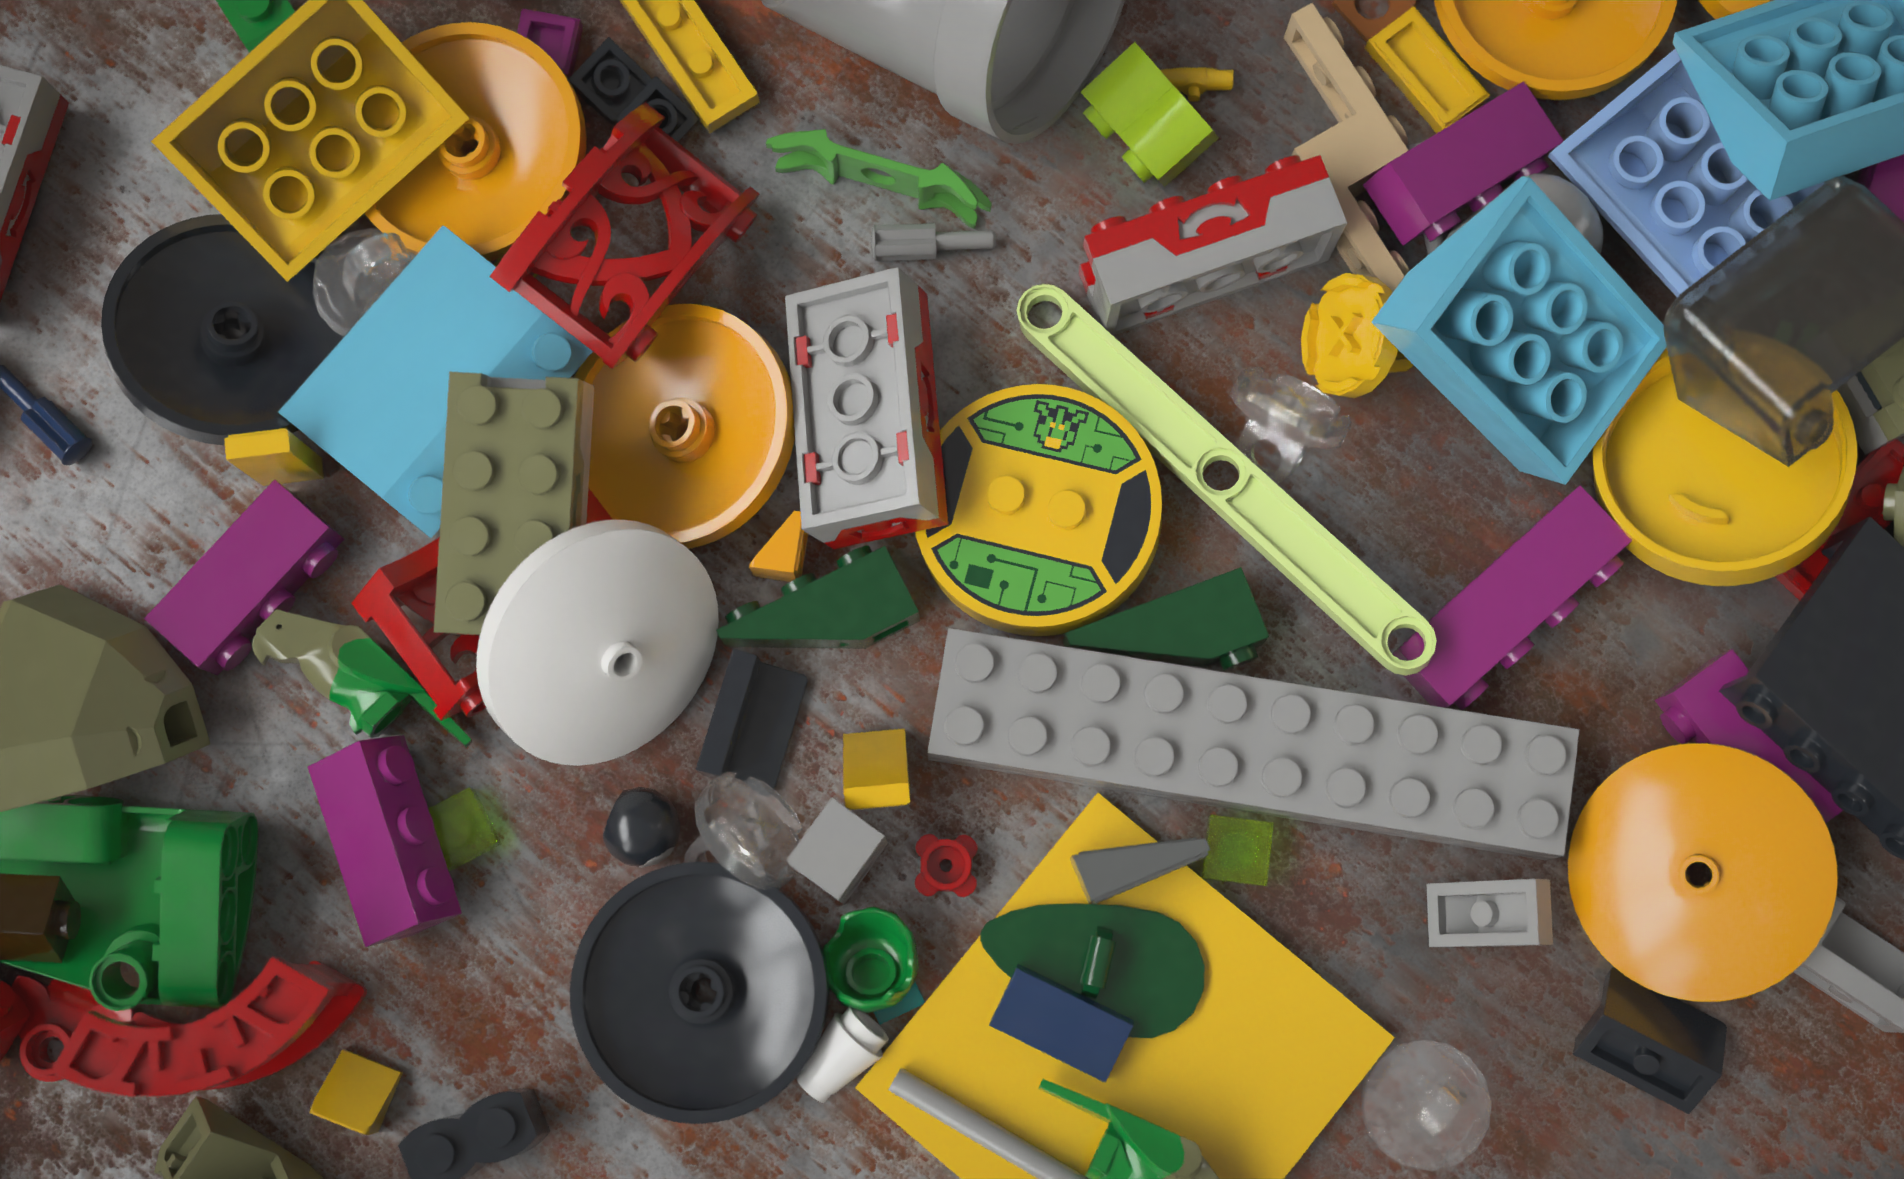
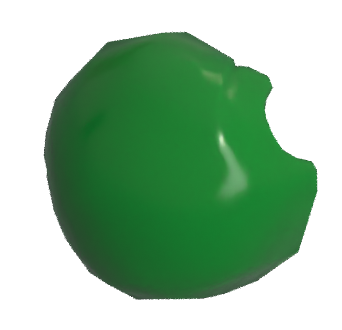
[823,906,919,1013]

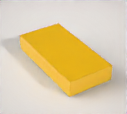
[1365,6,1490,133]
[224,428,324,486]
[843,728,910,810]

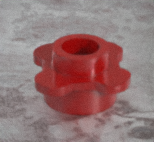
[914,834,978,898]

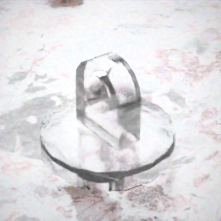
[312,228,416,336]
[1230,367,1352,484]
[684,772,803,889]
[1361,1039,1492,1171]

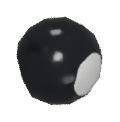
[603,787,680,868]

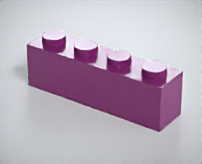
[1392,485,1632,710]

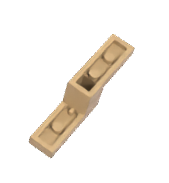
[1284,3,1410,292]

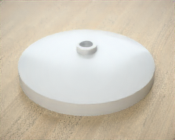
[477,520,719,766]

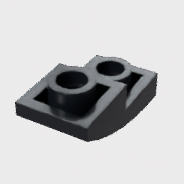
[568,37,700,142]

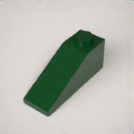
[1063,567,1269,671]

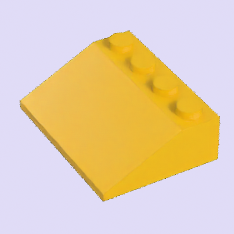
[151,0,470,282]

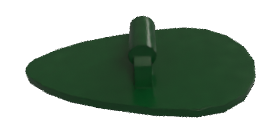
[980,903,1205,1039]

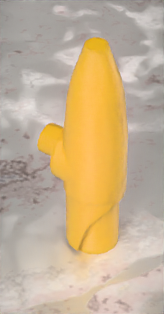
[1161,67,1234,102]

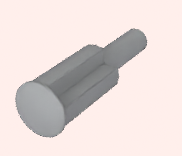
[871,223,996,261]

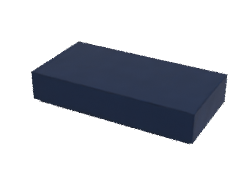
[989,964,1134,1083]

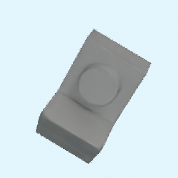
[1426,879,1553,947]

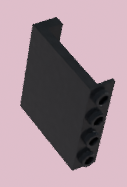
[1719,517,1904,860]

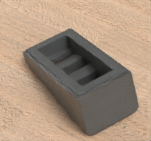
[1070,838,1210,905]

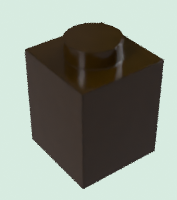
[0,873,81,963]

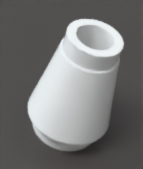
[796,1007,889,1103]

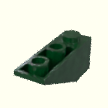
[716,545,920,649]

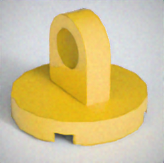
[1301,273,1414,398]

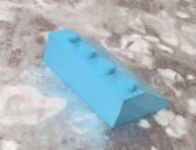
[1672,0,1904,201]
[1371,176,1674,485]
[278,225,593,538]

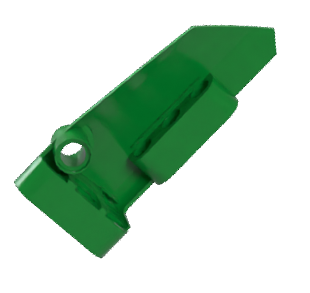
[0,795,259,1011]

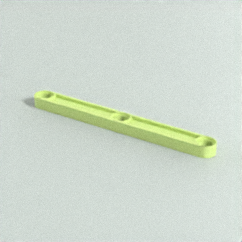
[1017,284,1437,675]

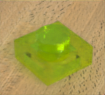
[428,787,502,872]
[1201,815,1274,887]

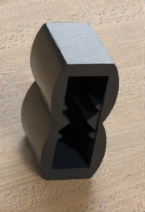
[398,1088,550,1179]

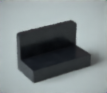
[695,648,808,794]
[1573,967,1727,1114]

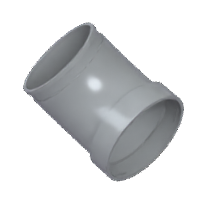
[761,0,1125,144]

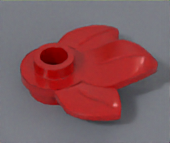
[11,976,134,1082]

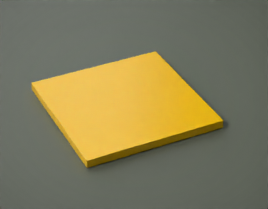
[855,793,1395,1179]

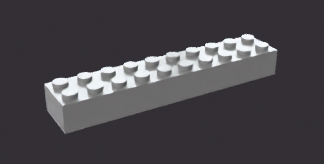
[928,628,1579,860]

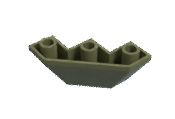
[0,585,211,812]

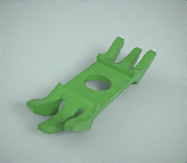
[766,129,992,229]

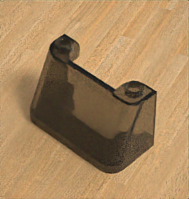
[1664,176,1904,467]

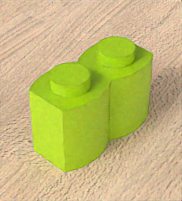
[1080,42,1219,187]

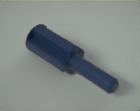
[0,365,93,466]

